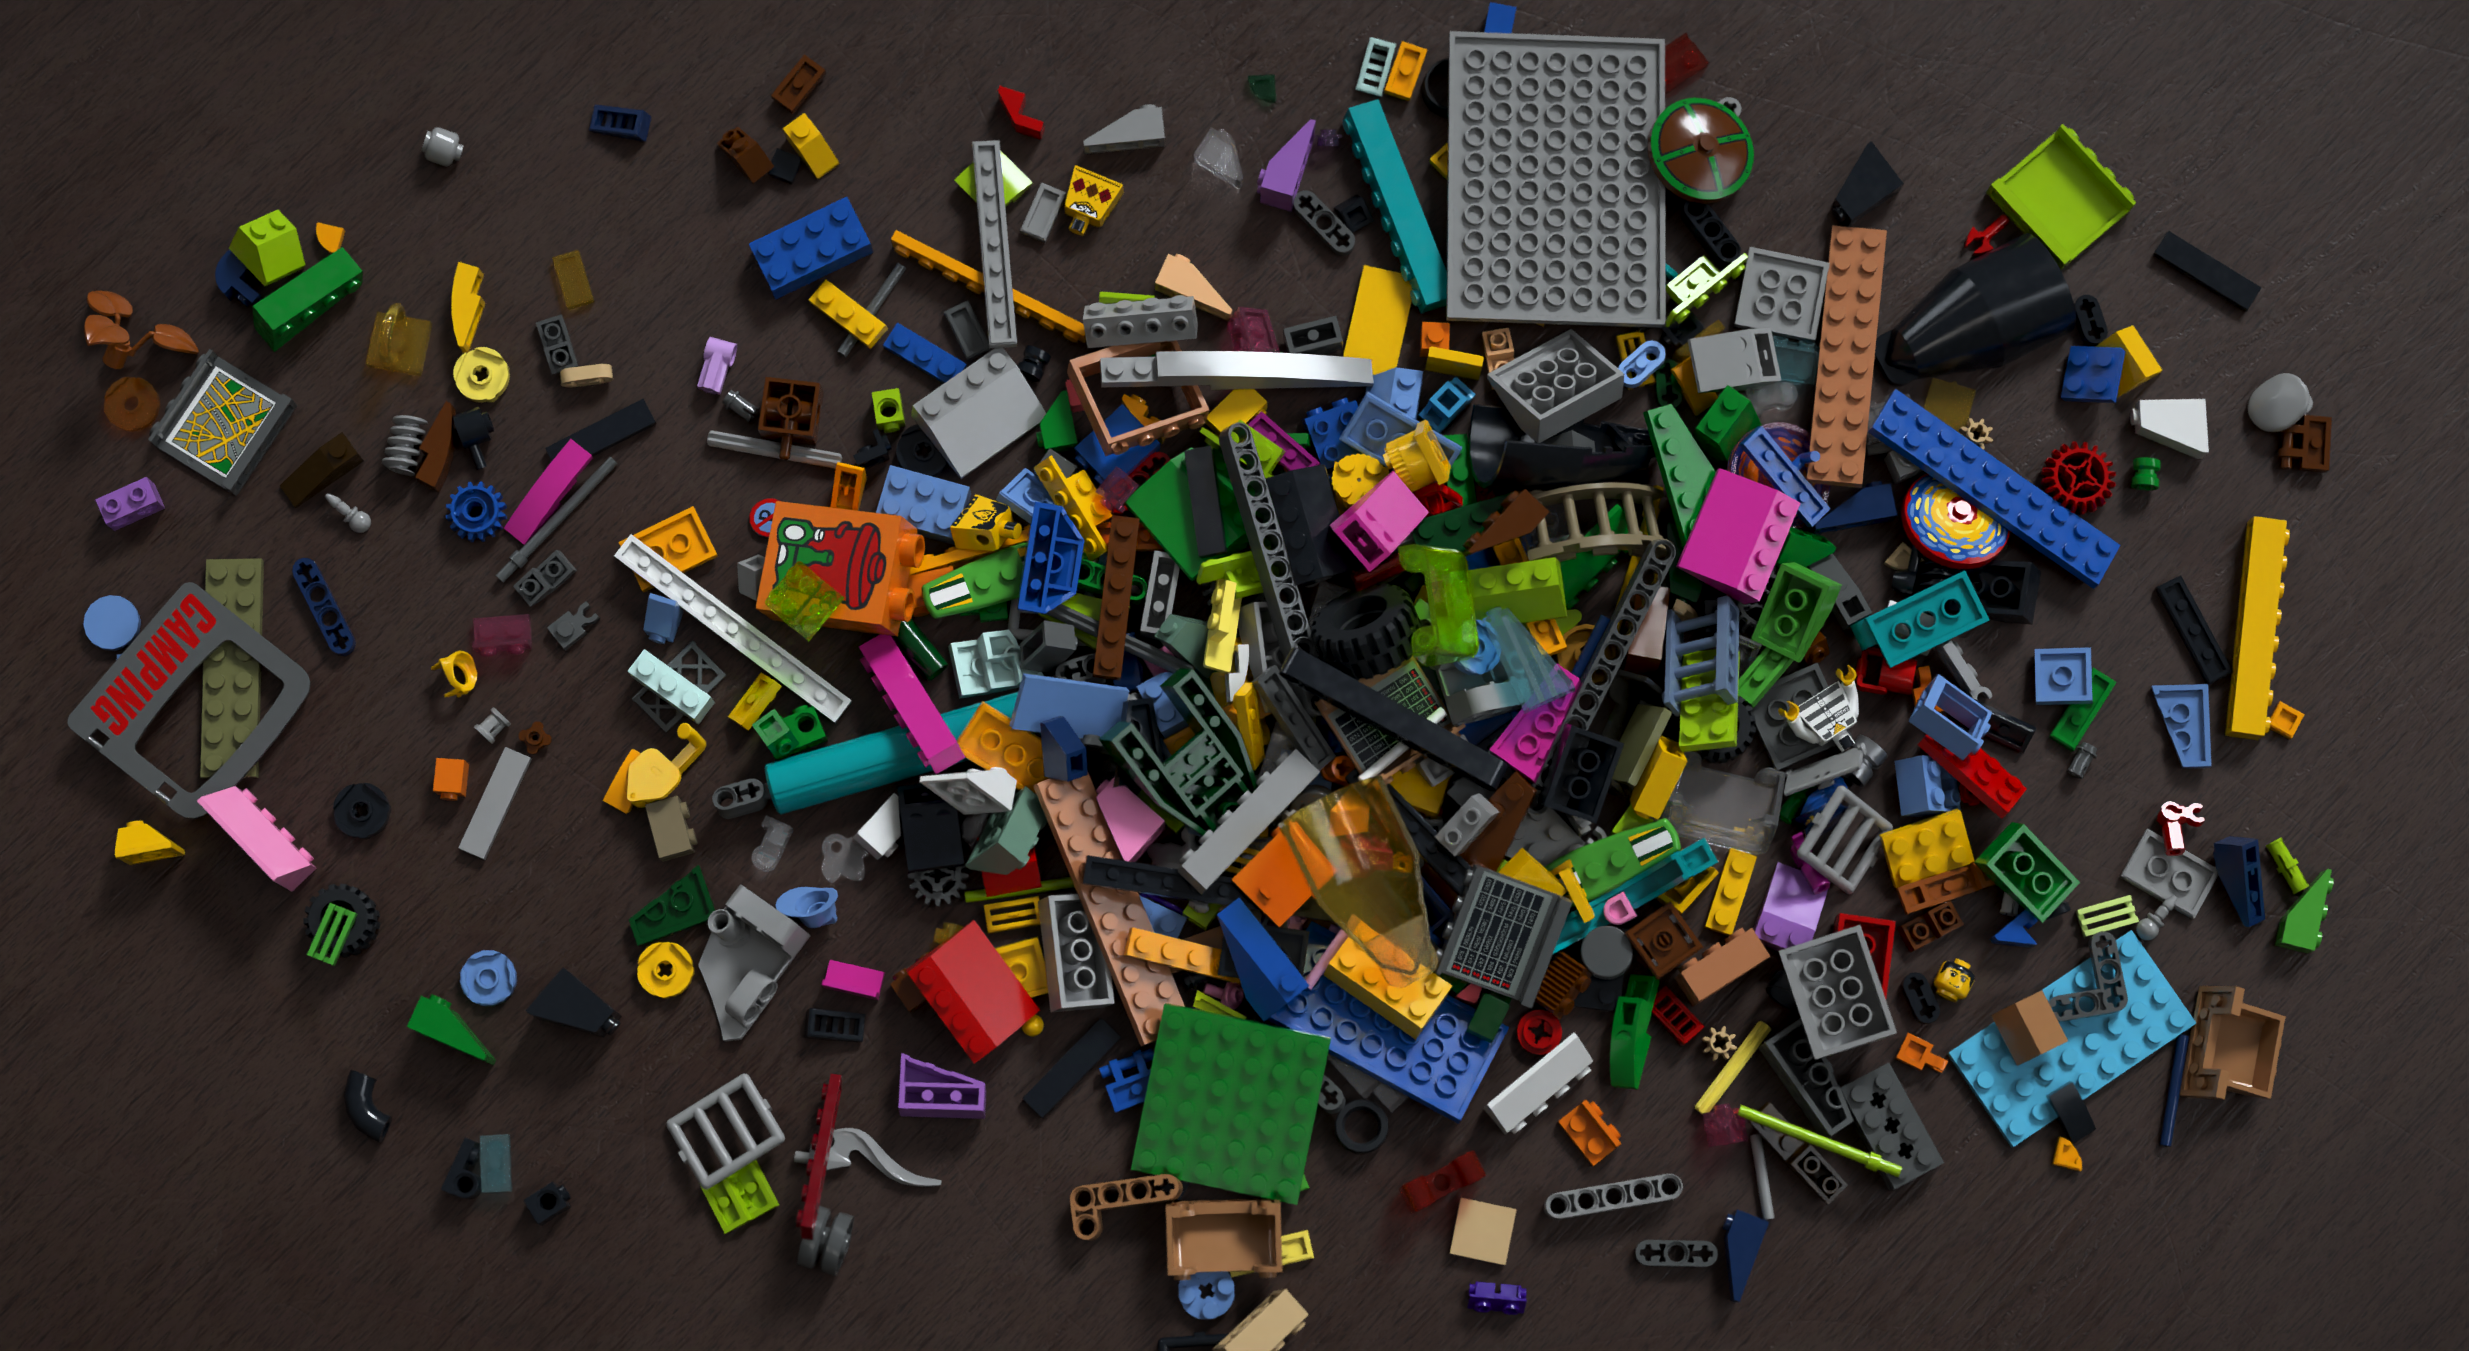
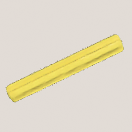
[1695,1021,1771,1116]

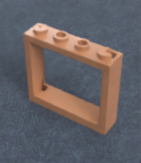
[1067,340,1209,456]

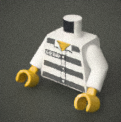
[1778,665,1859,752]

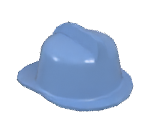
[776,887,838,928]

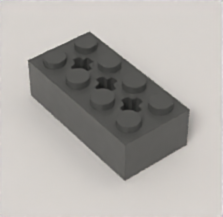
[1841,1062,1944,1191]

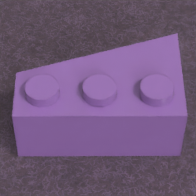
[898,1053,986,1119]

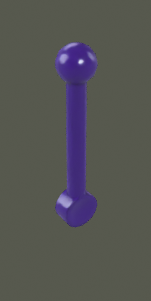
[1139,893,1189,920]

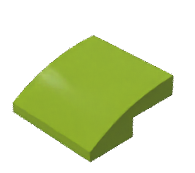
[954,151,1033,208]
[700,1160,779,1234]

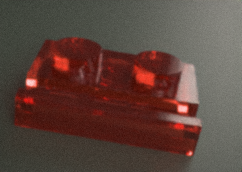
[1665,33,1709,95]

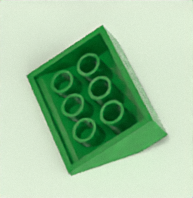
[1124,447,1250,581]

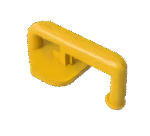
[627,723,706,808]

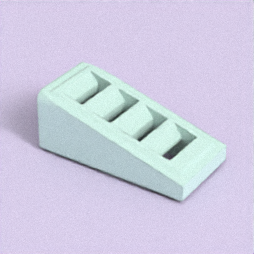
[1356,37,1396,97]

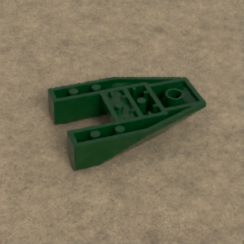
[1098,668,1259,836]

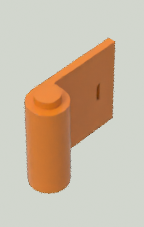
[1231,823,1338,928]

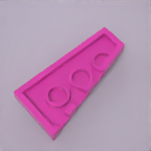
[1490,664,1581,784]

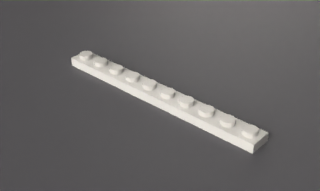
[614,534,852,723]

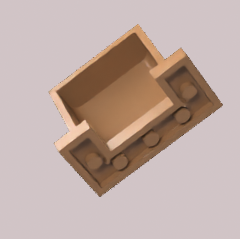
[2180,986,2286,1100]

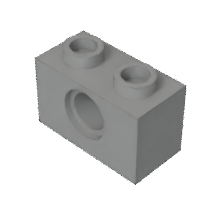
[1435,793,1500,856]

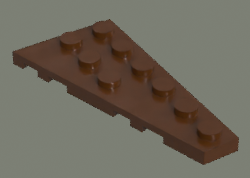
[1418,771,1537,914]

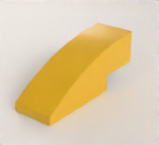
[452,262,486,353]

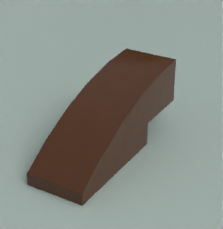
[415,401,457,493]

